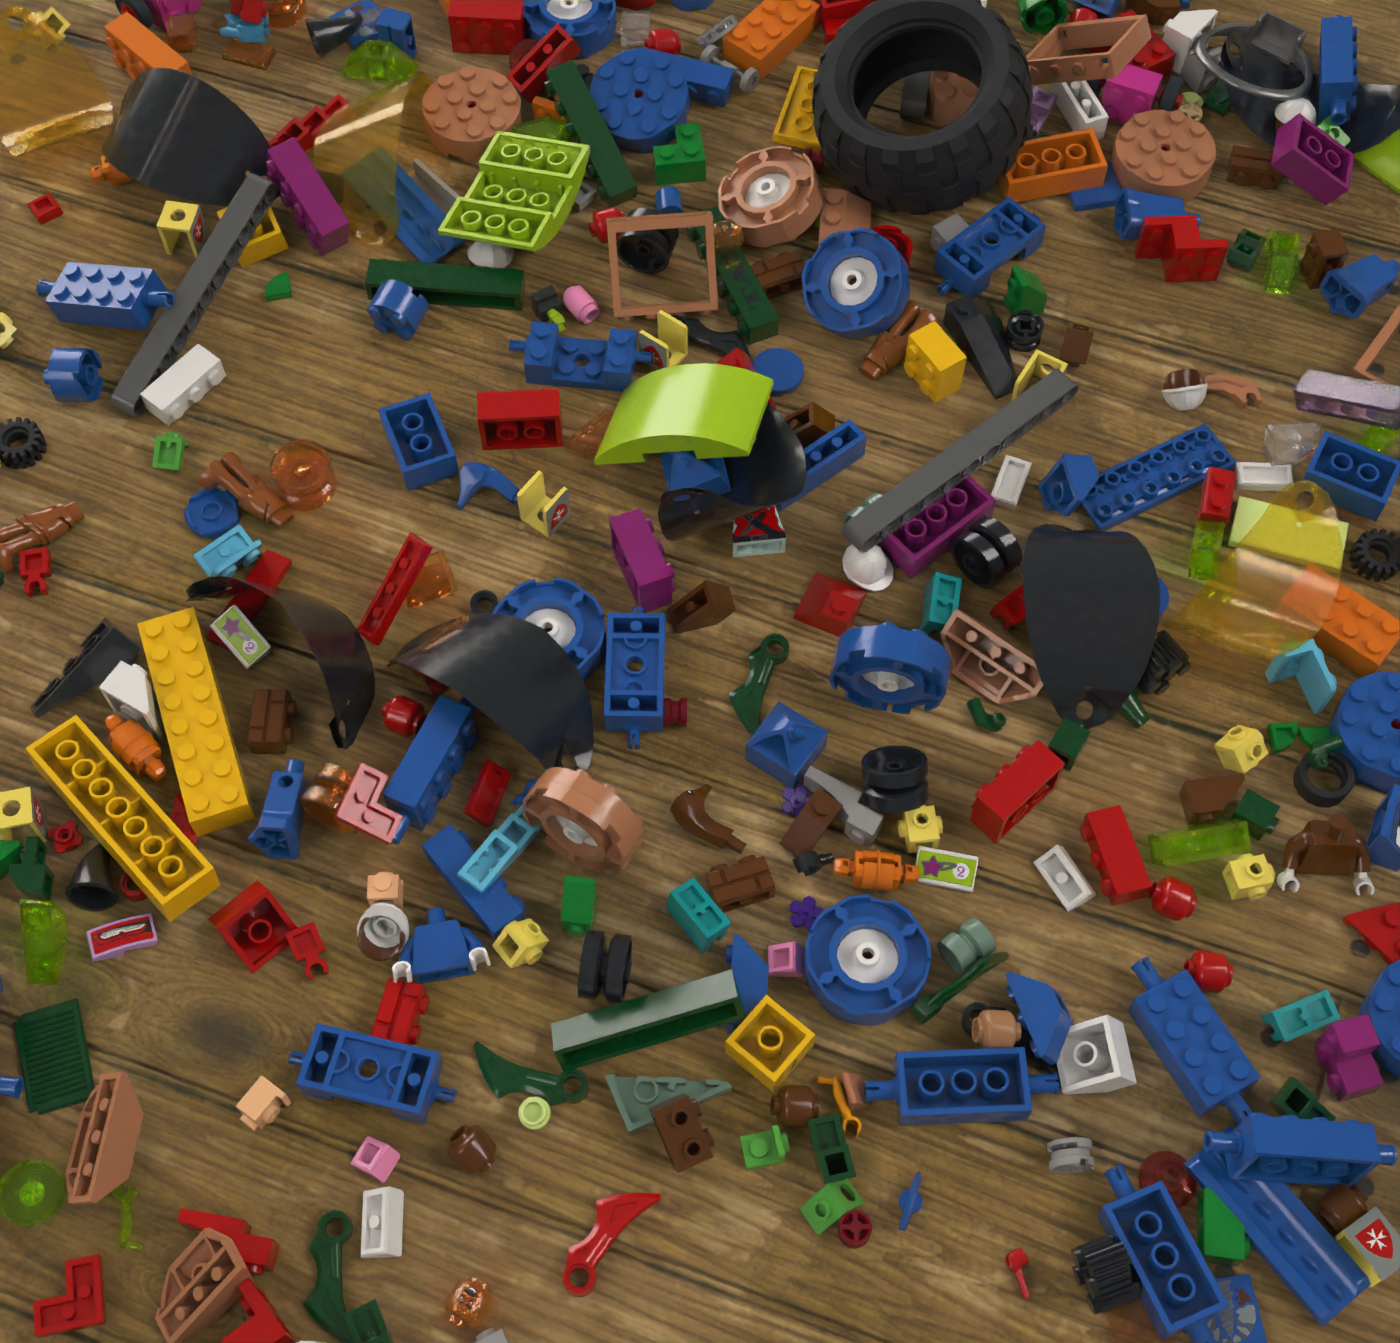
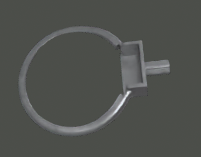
[1195,10,1313,100]

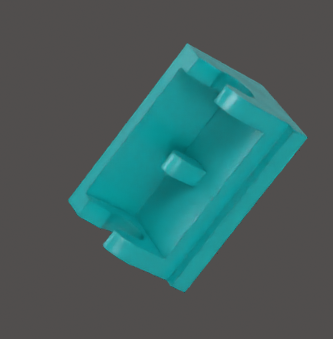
[920,572,962,638]
[665,877,731,954]
[1260,989,1341,1042]

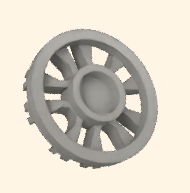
[697,15,738,48]

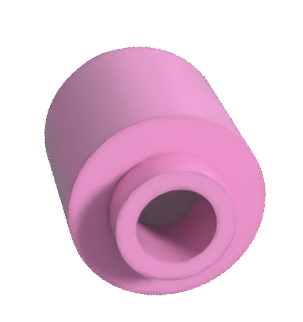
[562,285,600,324]

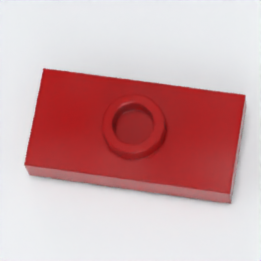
[463,760,512,827]

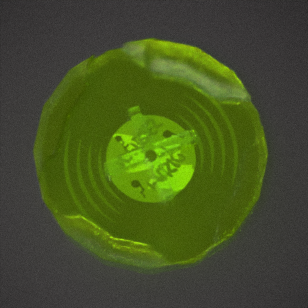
[0,1159,65,1227]

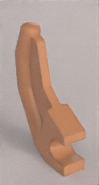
[1203,374,1262,409]

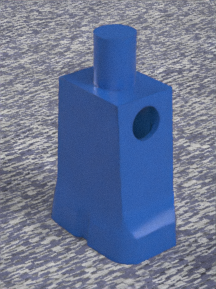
[1113,187,1201,240]
[1320,254,1400,318]
[248,759,309,860]

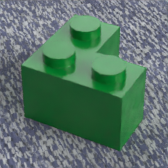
[653,123,706,186]

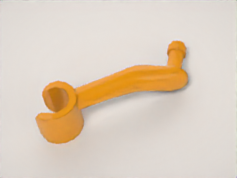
[817,1076,862,1137]

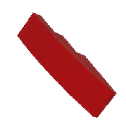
[268,93,357,152]

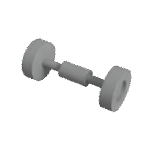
[700,44,760,93]

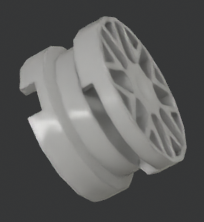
[1046,1137,1095,1175]

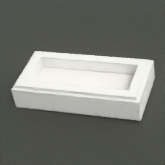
[991,455,1032,511]
[1234,462,1294,491]

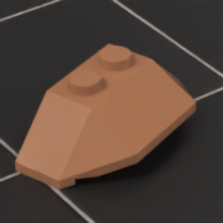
[818,187,871,248]
[940,609,1044,704]
[65,1072,144,1205]
[155,1228,254,1343]

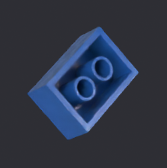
[378,393,459,490]
[1298,431,1400,522]

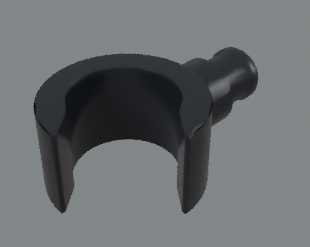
[793,850,834,877]

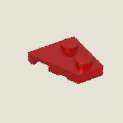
[1343,902,1400,965]

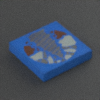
[328,0,382,51]
[1206,1274,1267,1343]

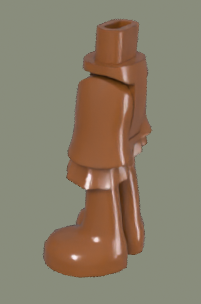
[859,301,941,381]
[199,452,294,529]
[0,501,84,575]

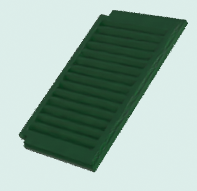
[14,998,95,1115]

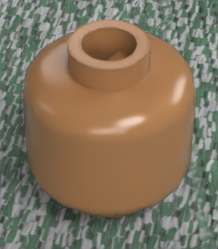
[972,1010,1021,1049]

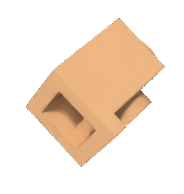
[367,872,404,911]
[236,1075,292,1131]

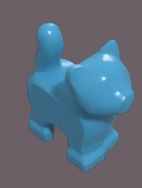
[220,13,270,44]

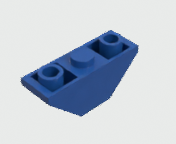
[726,935,769,1034]
[1005,972,1073,1065]

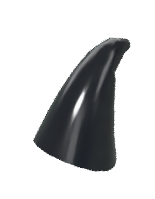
[305,12,363,57]
[65,843,118,912]

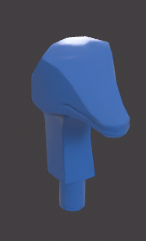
[456,462,520,510]

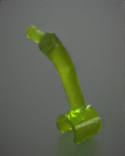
[112,1183,142,1252]

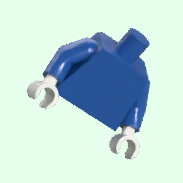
[392,908,491,984]

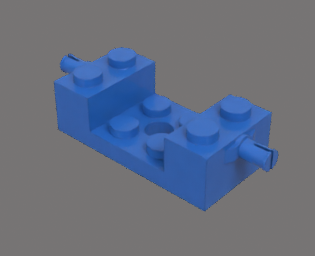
[934,197,1046,297]
[509,321,653,392]
[604,606,666,749]
[288,1023,457,1124]

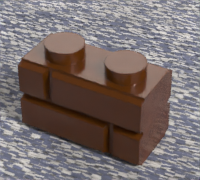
[1226,145,1282,190]
[750,250,805,300]
[247,689,297,755]
[706,855,776,913]

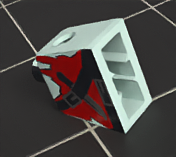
[732,506,786,558]

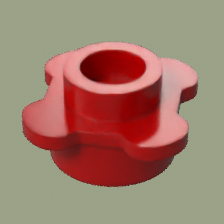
[48,820,83,854]

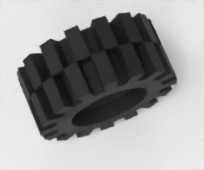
[0,417,47,469]
[1349,528,1400,582]

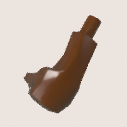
[670,784,747,854]

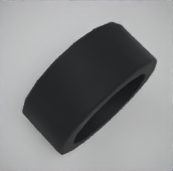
[1293,751,1355,808]

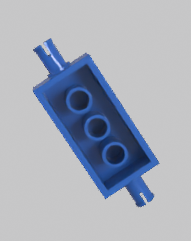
[1319,15,1358,125]
[36,262,175,330]
[383,695,479,845]
[1127,957,1261,1126]
[864,1047,1059,1126]
[1203,1112,1397,1187]
[1098,1164,1229,1343]

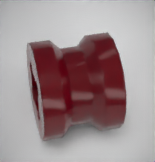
[804,147,825,175]
[663,698,687,727]
[838,1210,872,1249]

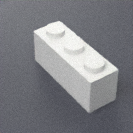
[1050,80,1109,140]
[140,344,226,426]

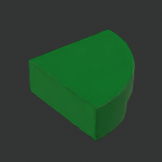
[265,272,292,301]
[1266,722,1298,754]
[1297,726,1330,748]

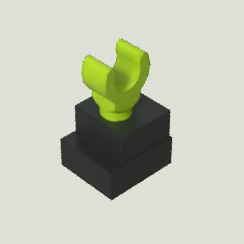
[531,285,566,332]

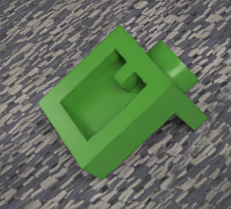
[152,432,190,472]
[740,1124,790,1171]

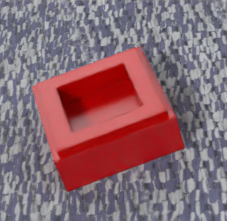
[27,193,63,225]

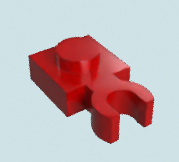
[19,547,52,598]
[285,921,329,981]

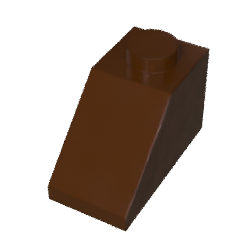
[1125,0,1181,25]
[1059,322,1094,367]
[784,402,835,448]
[667,580,736,634]
[1179,774,1245,827]
[779,788,843,857]

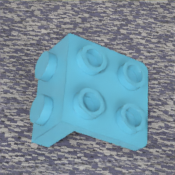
[193,524,263,578]
[1265,639,1337,714]

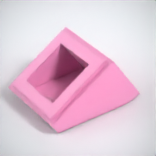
[768,941,805,977]
[350,1136,400,1183]

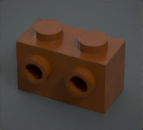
[1299,228,1349,290]
[649,1093,715,1173]

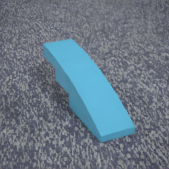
[457,804,542,893]

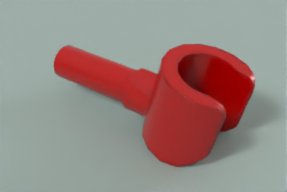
[1005,1248,1031,1299]

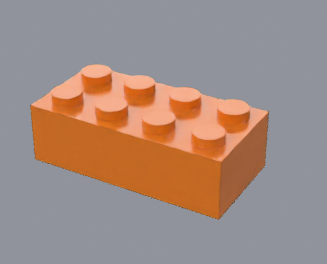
[723,0,821,81]
[104,11,192,80]
[997,128,1108,202]
[1271,563,1400,677]

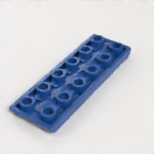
[340,146,466,263]
[1080,423,1237,531]
[1182,1126,1371,1327]

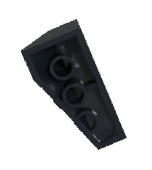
[943,295,1017,400]
[30,617,141,718]

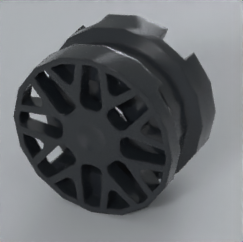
[1005,310,1044,352]

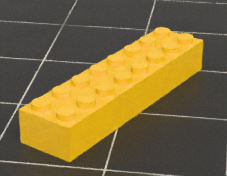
[137,607,255,837]
[25,715,221,922]

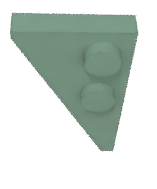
[605,1074,732,1135]

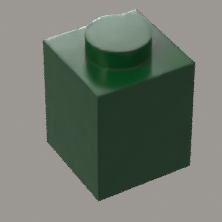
[1048,718,1091,771]
[1227,789,1280,841]

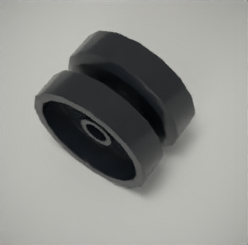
[616,208,679,274]
[950,516,1023,589]
[861,745,929,813]
[578,929,632,1003]

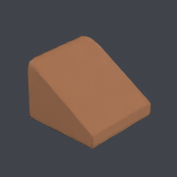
[840,1072,872,1112]

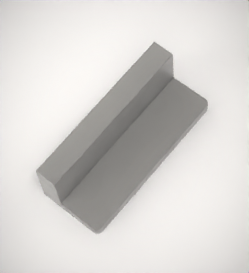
[410,158,459,215]

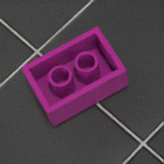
[1271,113,1354,205]
[609,508,675,613]

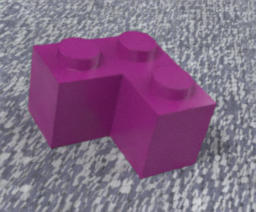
[1314,1014,1384,1102]

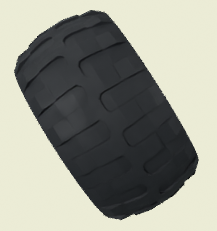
[812,0,1033,215]

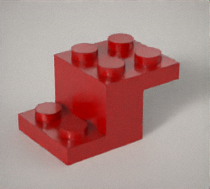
[1134,215,1228,283]
[220,1278,296,1343]

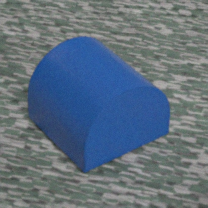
[655,186,683,214]

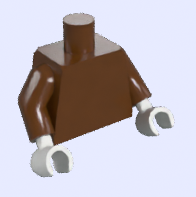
[1277,814,1375,896]

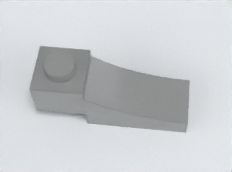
[803,766,884,847]

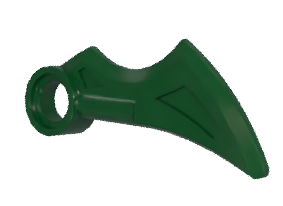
[728,633,789,735]
[910,952,1009,1025]
[474,1041,589,1106]
[303,1210,354,1343]

